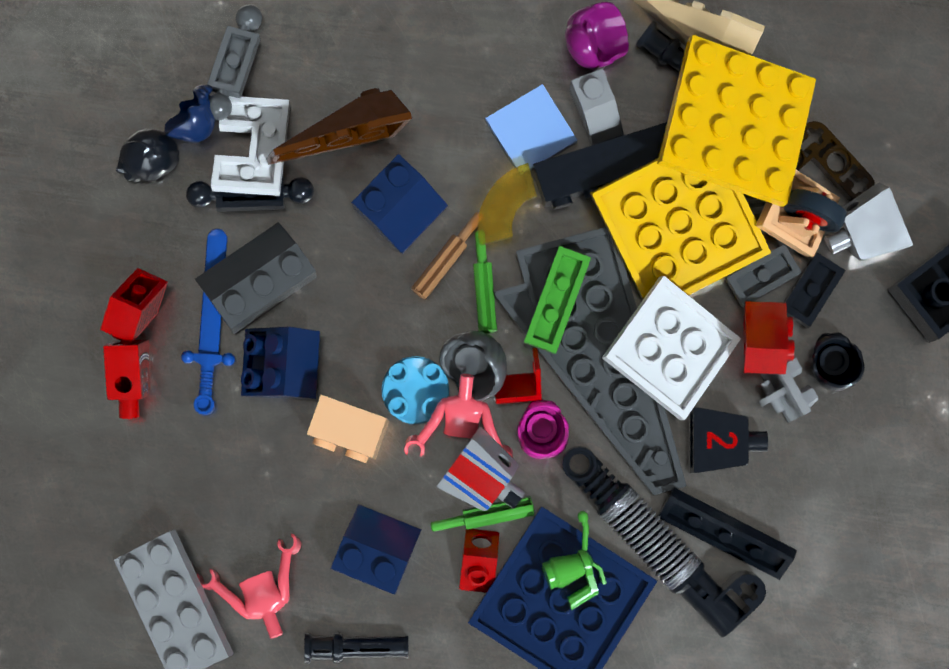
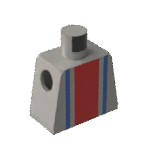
[437,427,525,511]

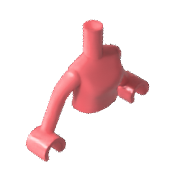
[404,373,513,458]
[197,534,301,639]

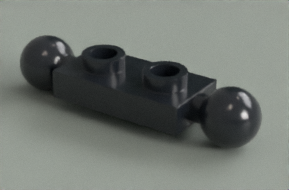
[186,174,314,212]

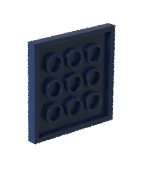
[468,506,657,669]

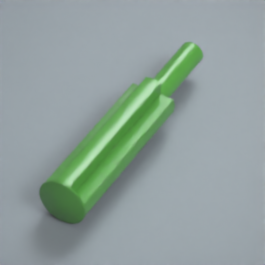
[473,230,498,333]
[430,496,534,532]

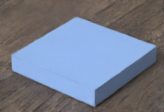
[485,84,578,177]

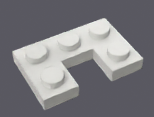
[211,96,290,196]

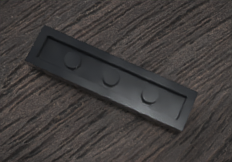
[658,487,797,580]

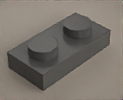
[725,244,802,308]

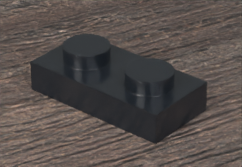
[784,252,846,328]

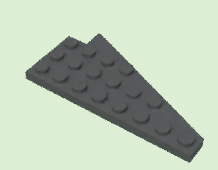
[494,227,687,495]

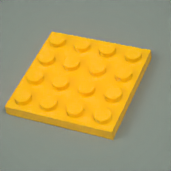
[657,35,816,207]
[590,158,771,300]

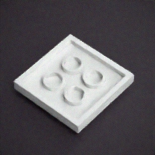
[602,276,741,420]

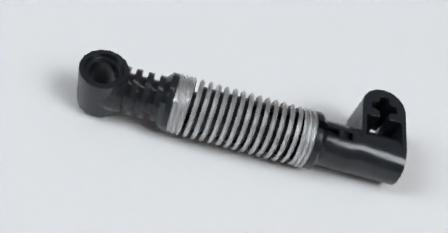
[562,446,766,637]

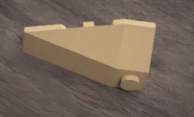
[633,0,765,56]

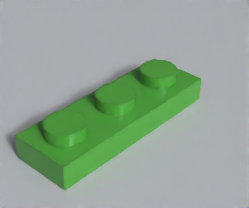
[524,246,591,354]

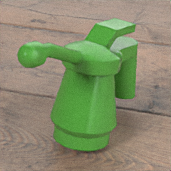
[542,511,607,610]

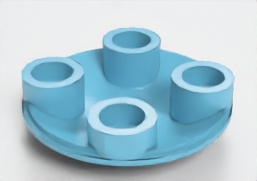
[382,356,449,424]

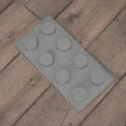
[114,529,234,669]

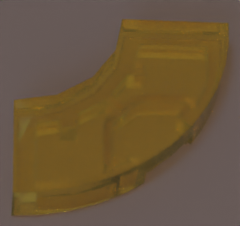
[478,163,537,246]

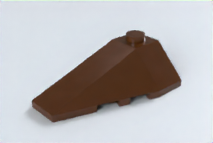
[266,88,412,165]

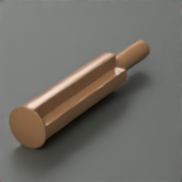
[410,212,483,300]

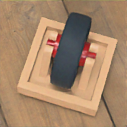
[755,170,847,257]

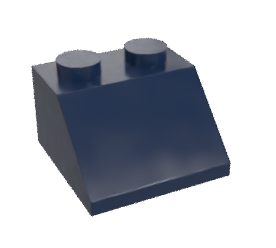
[351,154,448,254]
[330,504,422,595]

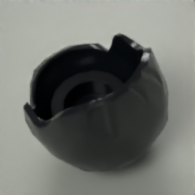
[116,129,179,182]
[811,332,865,391]

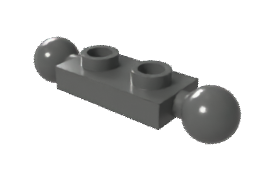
[207,5,262,120]

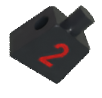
[690,407,768,474]

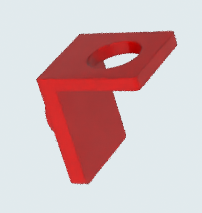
[495,348,542,404]
[459,529,500,593]

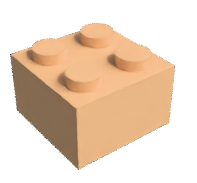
[307,395,389,463]

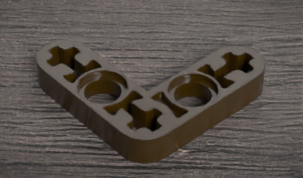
[796,121,875,201]

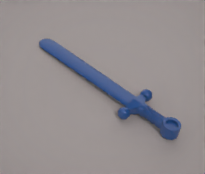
[181,229,235,416]

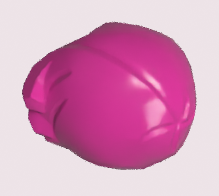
[517,399,569,459]

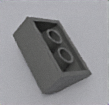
[195,222,317,334]

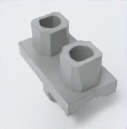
[759,357,818,423]

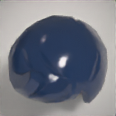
[164,85,215,143]

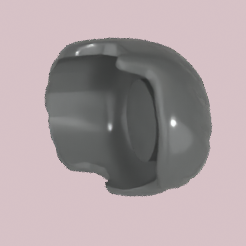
[439,330,507,401]

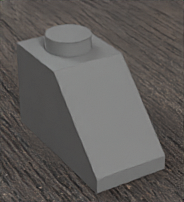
[569,68,624,145]

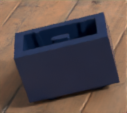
[241,327,320,399]

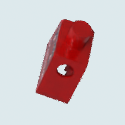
[103,340,150,419]

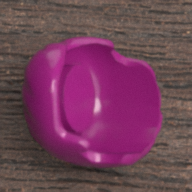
[565,2,629,69]

